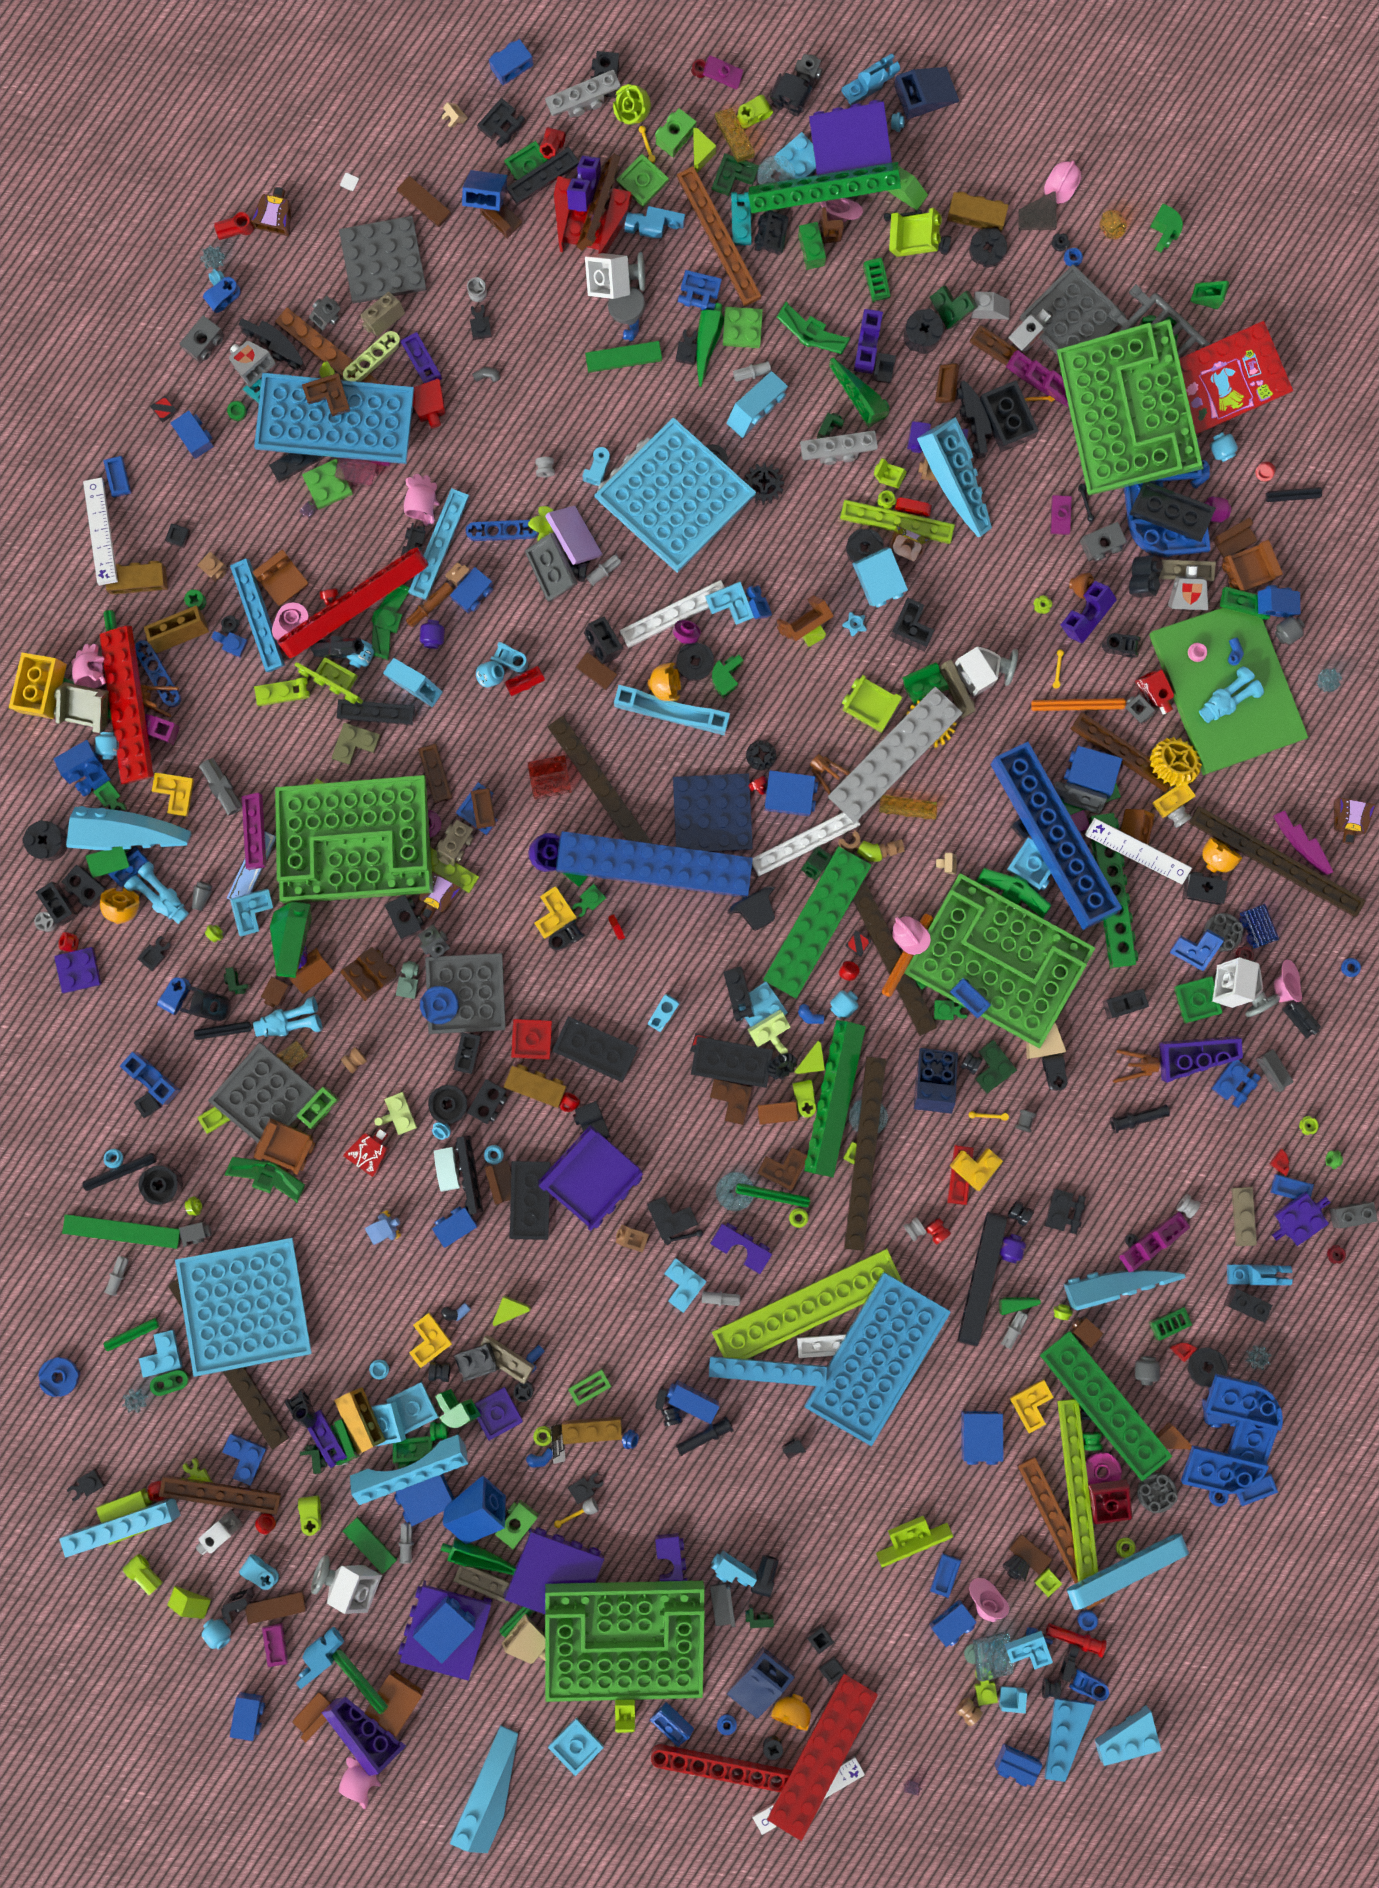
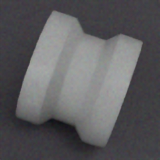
[535,457,555,477]
[1168,805,1192,828]
[34,912,57,932]
[1176,1194,1201,1218]
[903,1217,927,1241]

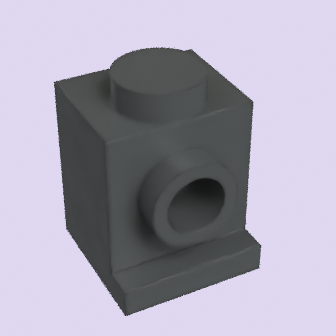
[1125,694,1156,725]
[179,1221,212,1247]

